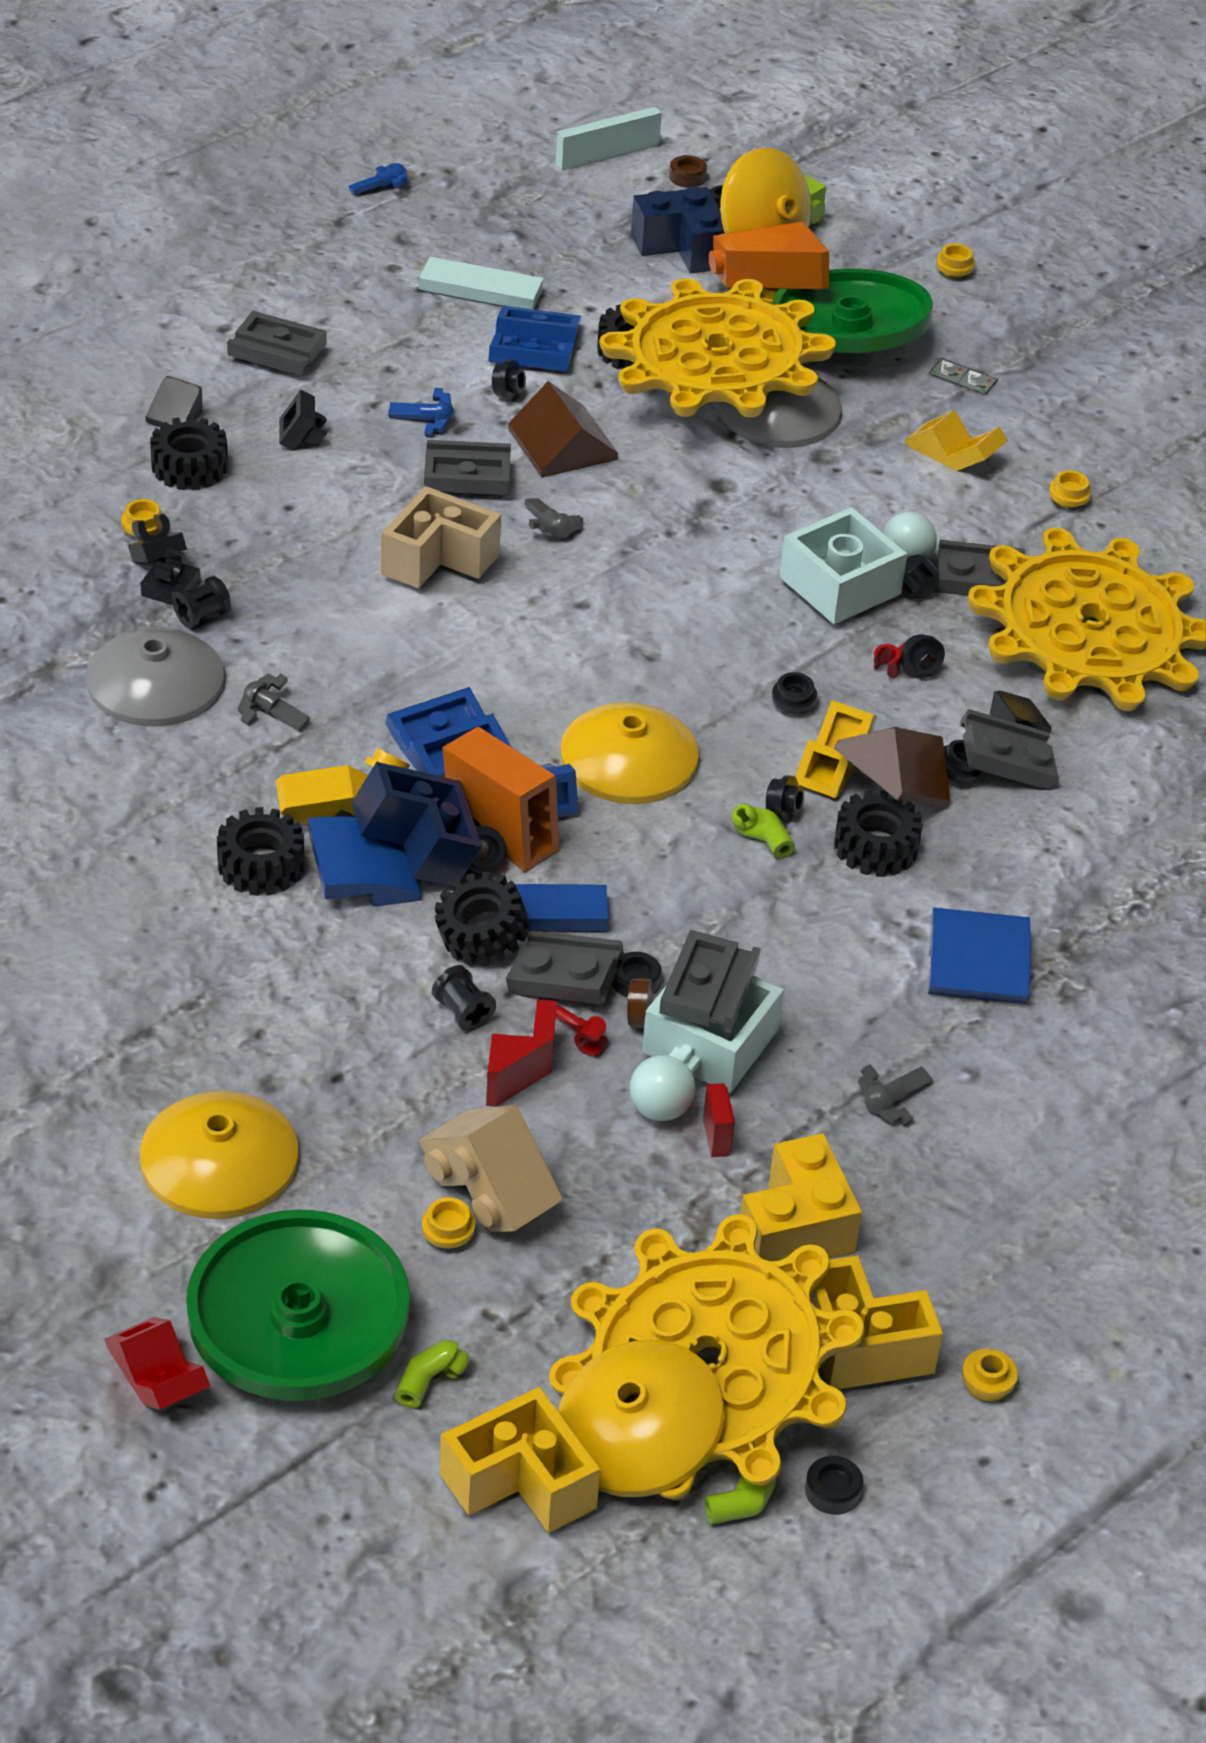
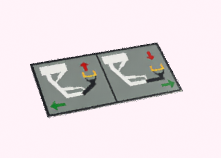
[928,358,998,395]

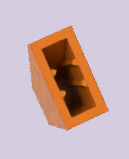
[709,221,829,289]
[442,727,559,872]

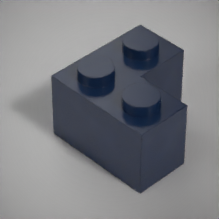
[631,187,725,274]
[351,762,482,886]

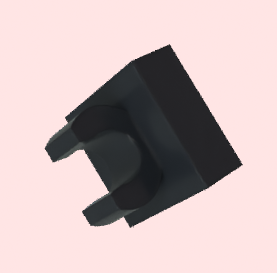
[279,389,327,451]
[128,513,187,563]
[140,548,201,605]

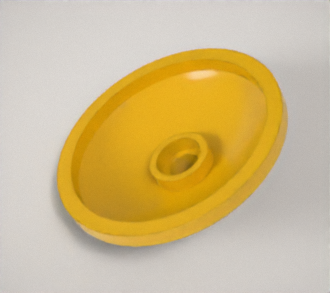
[720,148,811,234]
[560,702,699,804]
[140,1091,299,1219]
[558,1340,725,1497]

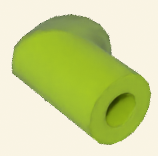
[731,803,795,859]
[395,1340,469,1408]
[704,1476,776,1525]

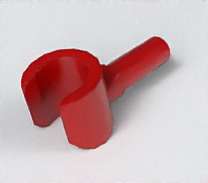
[873,642,905,678]
[556,1004,608,1057]

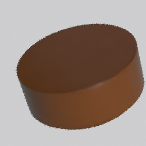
[669,155,707,188]
[627,978,653,1029]

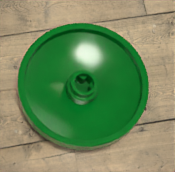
[772,269,933,353]
[186,1210,410,1401]

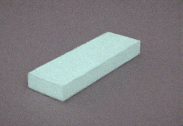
[556,107,662,170]
[419,257,544,309]

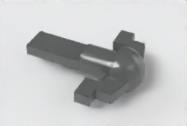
[524,498,583,539]
[238,673,310,732]
[858,1064,933,1126]

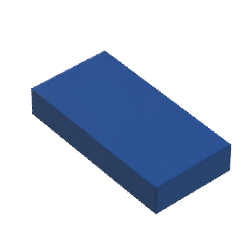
[515,884,609,931]

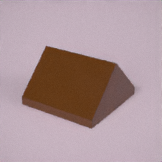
[508,381,618,478]
[834,727,950,809]

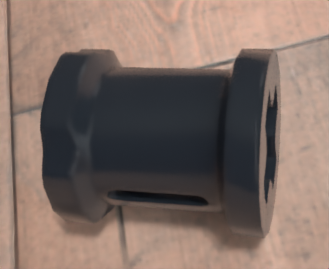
[172,575,231,629]
[431,965,496,1031]

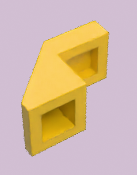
[905,410,1008,471]
[795,700,877,799]
[276,765,368,827]

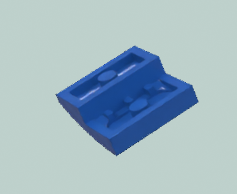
[488,305,581,372]
[385,687,511,777]
[308,816,421,907]
[928,907,1031,1004]

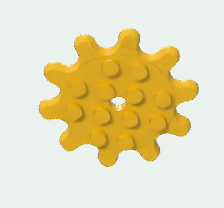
[599,278,836,418]
[968,527,1206,711]
[549,1214,865,1500]

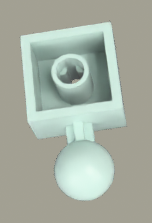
[779,507,937,624]
[629,976,784,1121]

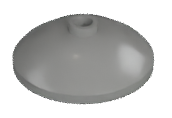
[718,377,841,448]
[86,627,224,726]

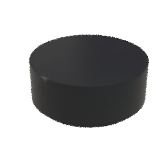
[612,951,662,998]
[805,1456,864,1515]

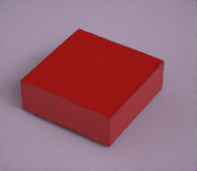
[703,1083,735,1157]

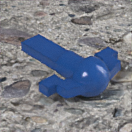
[348,163,408,195]
[388,388,454,437]

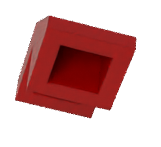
[486,999,557,1107]
[104,1317,211,1410]

